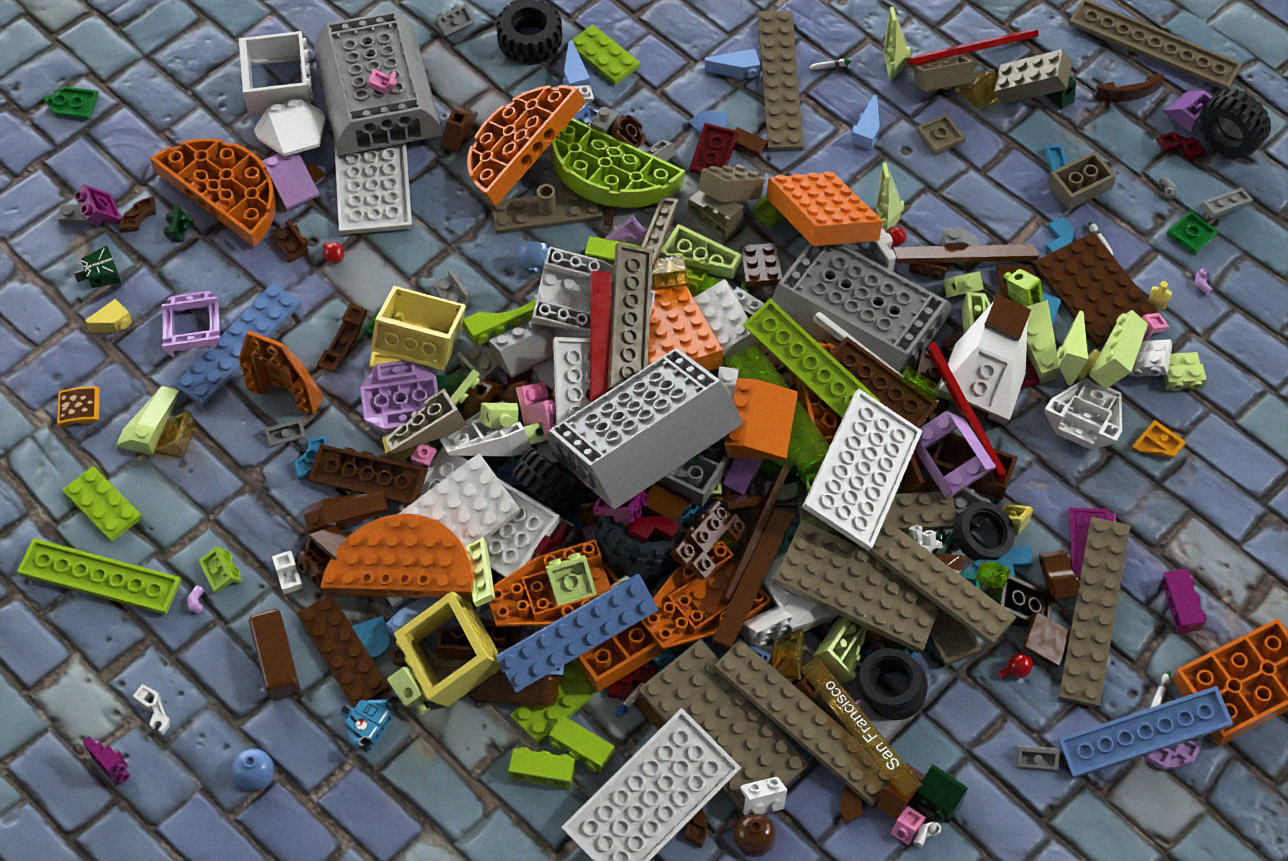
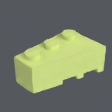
[961,292,990,334]
[813,616,867,684]

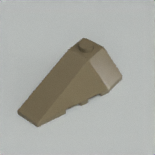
[385,389,467,453]

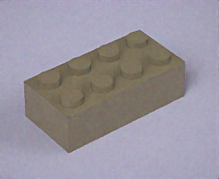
[994,49,1072,104]

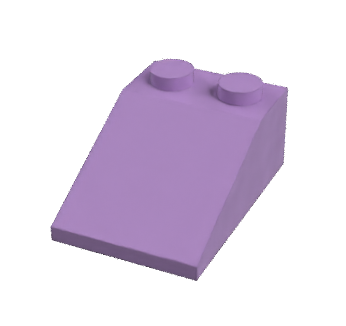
[262,153,320,210]

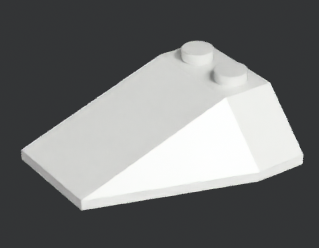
[254,99,326,156]
[1044,378,1122,450]

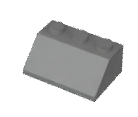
[489,320,554,378]

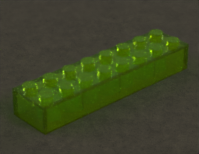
[724,343,830,483]

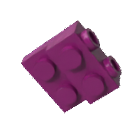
[74,184,121,225]
[593,490,648,523]
[83,736,130,786]

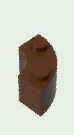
[1038,549,1080,599]
[876,763,925,820]

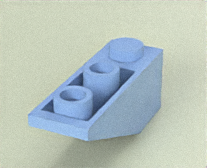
[850,95,880,150]

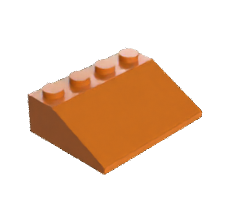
[724,378,798,460]

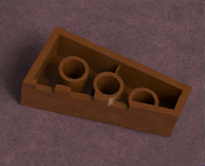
[436,622,521,660]

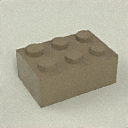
[913,55,975,93]
[1048,151,1116,210]
[697,165,765,202]

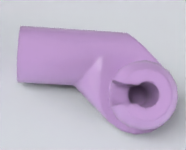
[1195,269,1213,296]
[187,585,204,614]

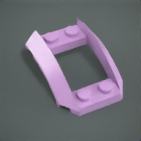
[161,291,220,357]
[915,411,996,499]

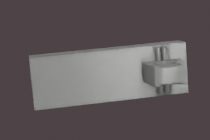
[1201,188,1253,220]

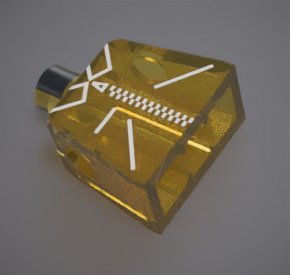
[652,255,689,290]

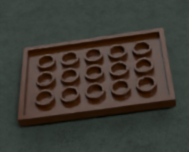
[1033,232,1158,348]

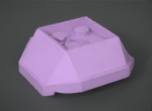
[360,360,438,433]

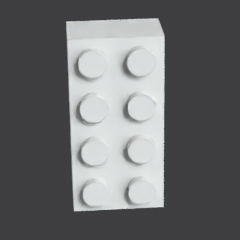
[693,279,761,363]

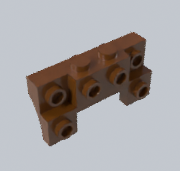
[669,501,748,580]

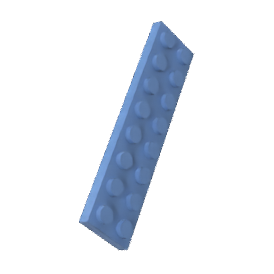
[174,283,301,407]
[496,574,658,692]
[1058,686,1233,779]

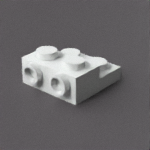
[867,228,896,271]
[1130,339,1172,377]

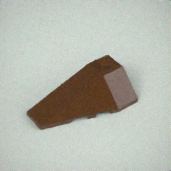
[304,492,388,534]

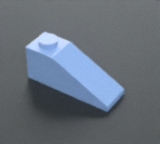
[562,40,590,86]
[704,49,760,79]
[386,598,439,641]

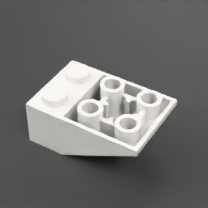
[740,607,793,649]

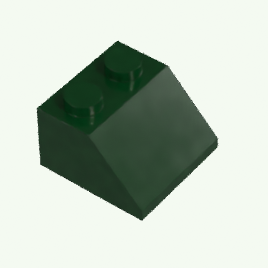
[914,764,968,822]

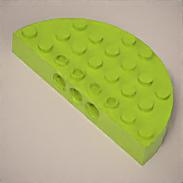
[551,118,685,208]

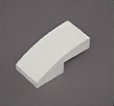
[272,551,303,594]

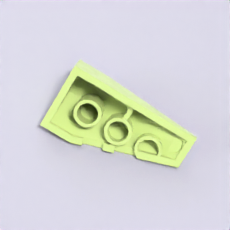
[883,7,911,80]
[876,162,904,232]
[1056,311,1088,386]
[116,386,180,455]

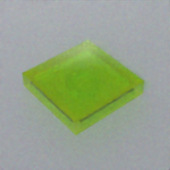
[902,365,939,401]

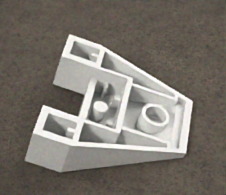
[439,401,531,456]

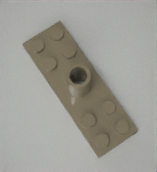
[491,184,603,235]

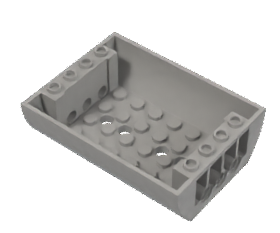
[314,11,443,155]
[772,244,952,377]
[547,348,743,510]

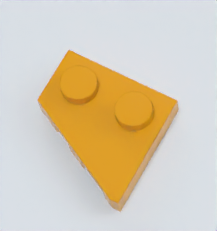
[1132,420,1186,459]

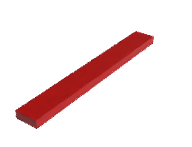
[906,29,1039,65]
[590,271,611,403]
[928,342,1006,482]

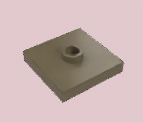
[916,114,966,155]

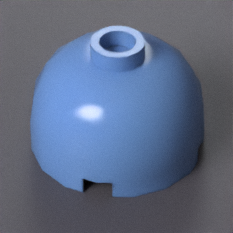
[517,241,552,273]
[232,748,274,792]

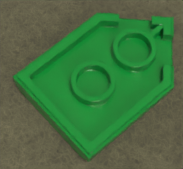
[43,86,99,119]

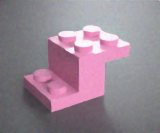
[516,382,556,441]

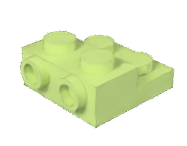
[1163,352,1207,391]
[545,553,597,606]

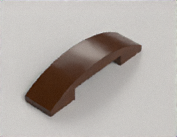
[1094,73,1165,102]
[317,303,367,372]

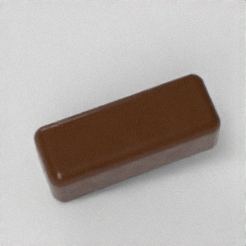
[249,609,301,701]
[470,670,561,707]

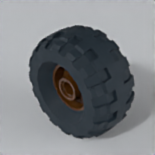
[594,493,686,581]

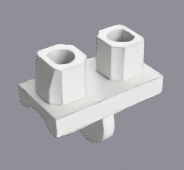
[909,525,943,553]

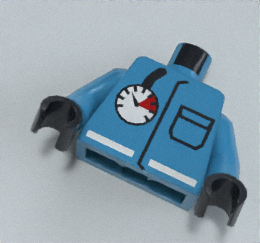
[340,695,402,753]

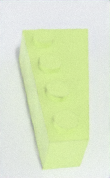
[660,224,742,279]
[1026,300,1059,383]
[1089,310,1148,389]

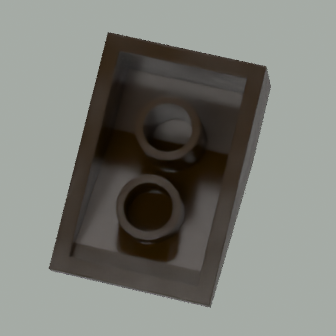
[988,573,1053,628]

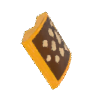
[57,386,100,427]

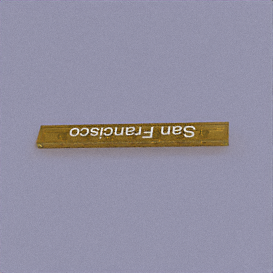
[801,657,922,798]

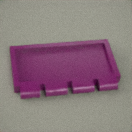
[1068,507,1116,579]

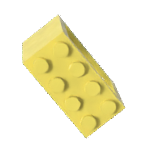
[371,286,466,371]
[394,591,502,707]

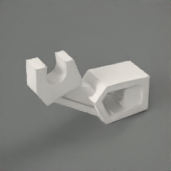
[133,684,170,735]

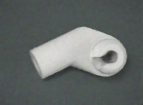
[913,822,941,847]

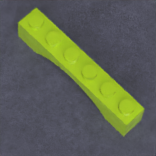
[463,297,537,346]

